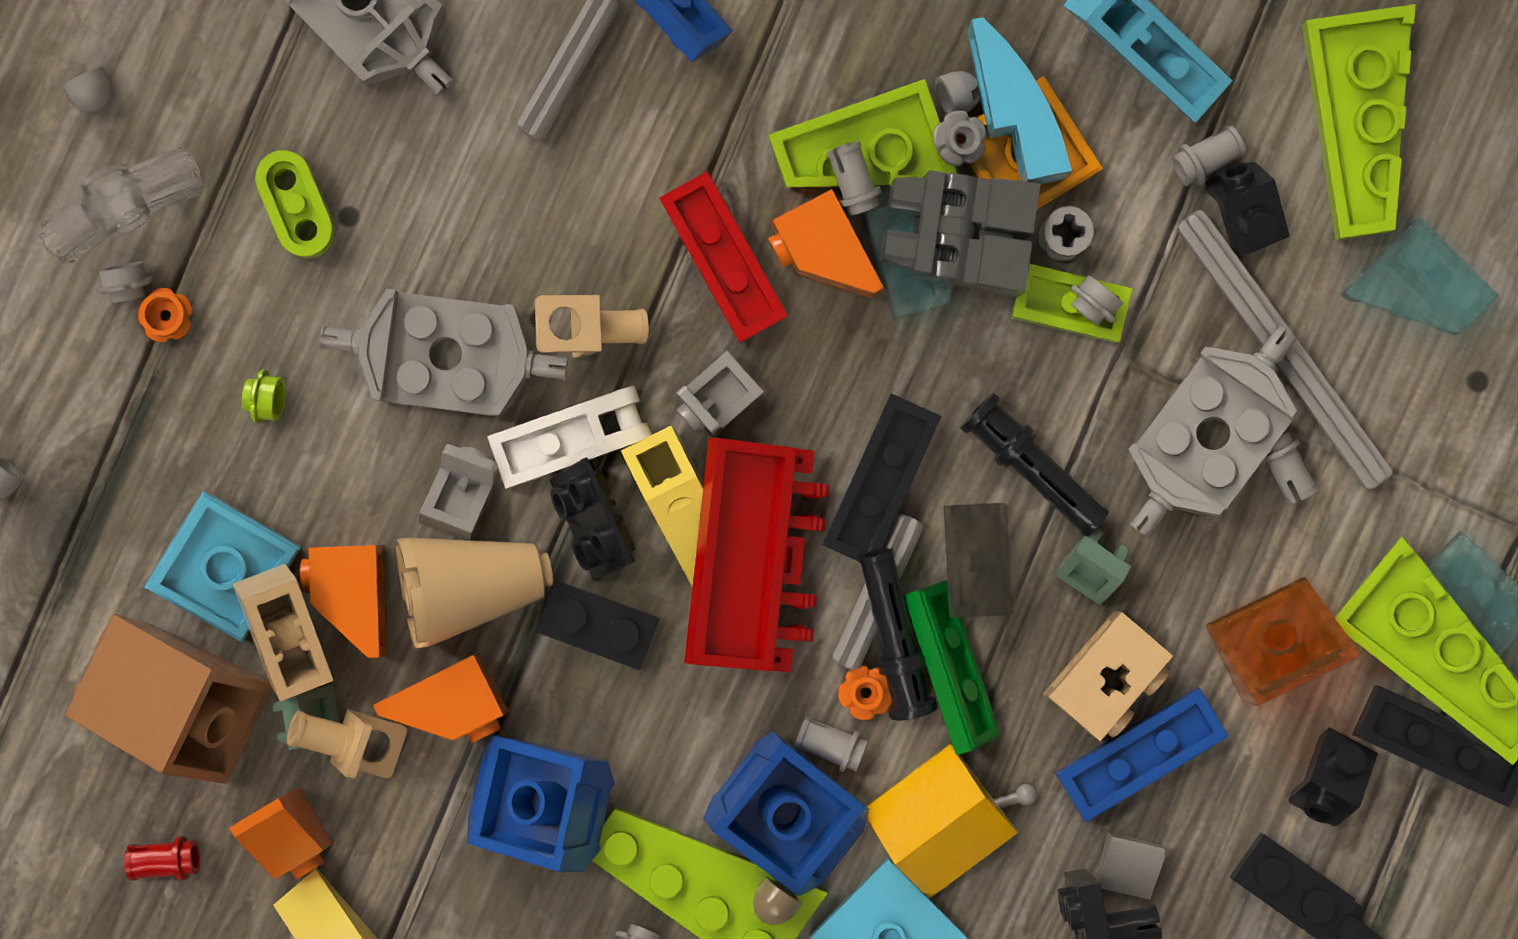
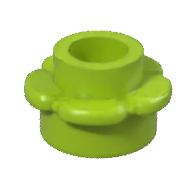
[242,369,286,423]

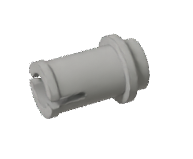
[1171,125,1247,186]
[826,140,882,215]
[1262,430,1319,505]
[794,716,868,773]

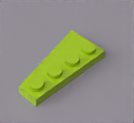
[1302,4,1416,241]
[1331,535,1518,765]
[592,807,828,939]

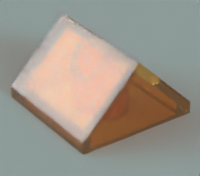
[1206,577,1359,706]

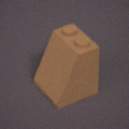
[65,614,272,784]

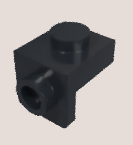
[1205,162,1290,258]
[1288,727,1378,826]

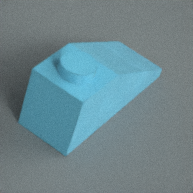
[1063,0,1233,123]

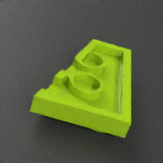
[767,79,957,187]

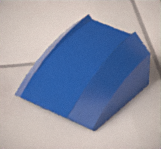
[703,731,869,897]
[467,734,615,872]

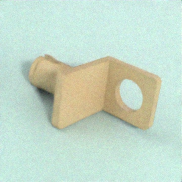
[535,295,649,358]
[287,709,407,779]

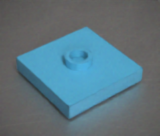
[145,490,301,643]
[810,857,967,939]

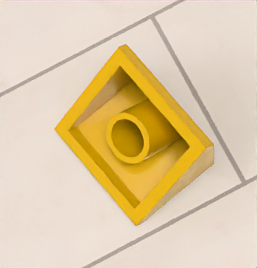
[867,743,1018,899]

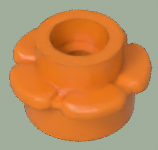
[138,288,193,343]
[838,665,892,720]

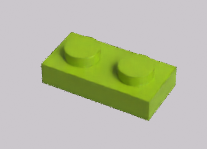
[1010,263,1133,344]

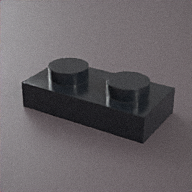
[536,580,660,670]

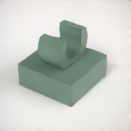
[1054,529,1132,605]
[272,685,340,750]

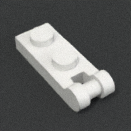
[487,386,652,489]

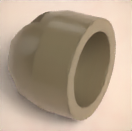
[753,877,803,925]

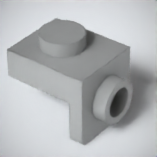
[676,351,764,437]
[418,444,498,540]

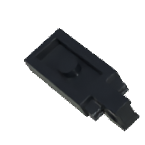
[1229,832,1383,939]

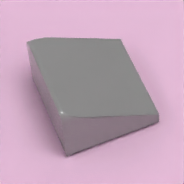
[1097,832,1167,900]

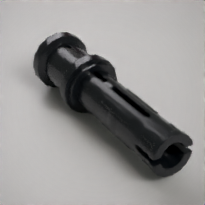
[960,392,1109,536]
[858,548,938,721]

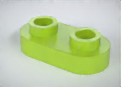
[255,150,336,259]

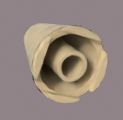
[396,537,553,649]

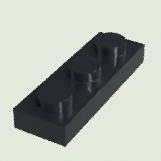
[822,393,942,562]
[1352,685,1518,807]

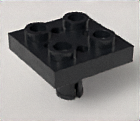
[1057,869,1162,939]

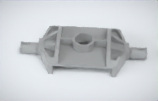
[284,0,454,97]
[319,289,569,417]
[1128,325,1298,539]

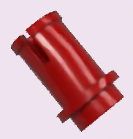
[124,836,201,881]

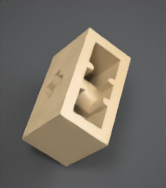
[232,564,334,702]
[1043,610,1173,741]

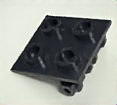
[550,457,636,580]

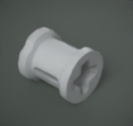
[1037,206,1094,262]

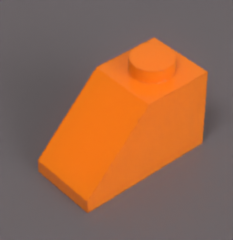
[768,189,884,299]
[300,545,388,658]
[373,653,509,743]
[229,787,333,880]

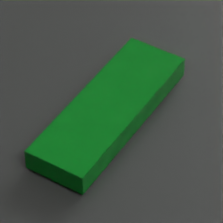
[903,579,1000,755]

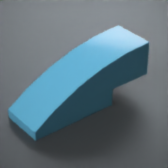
[967,17,1072,185]

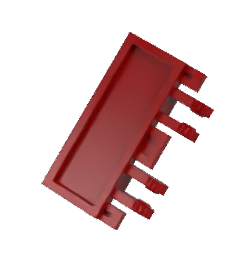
[684,438,830,672]

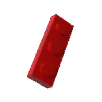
[659,171,788,344]

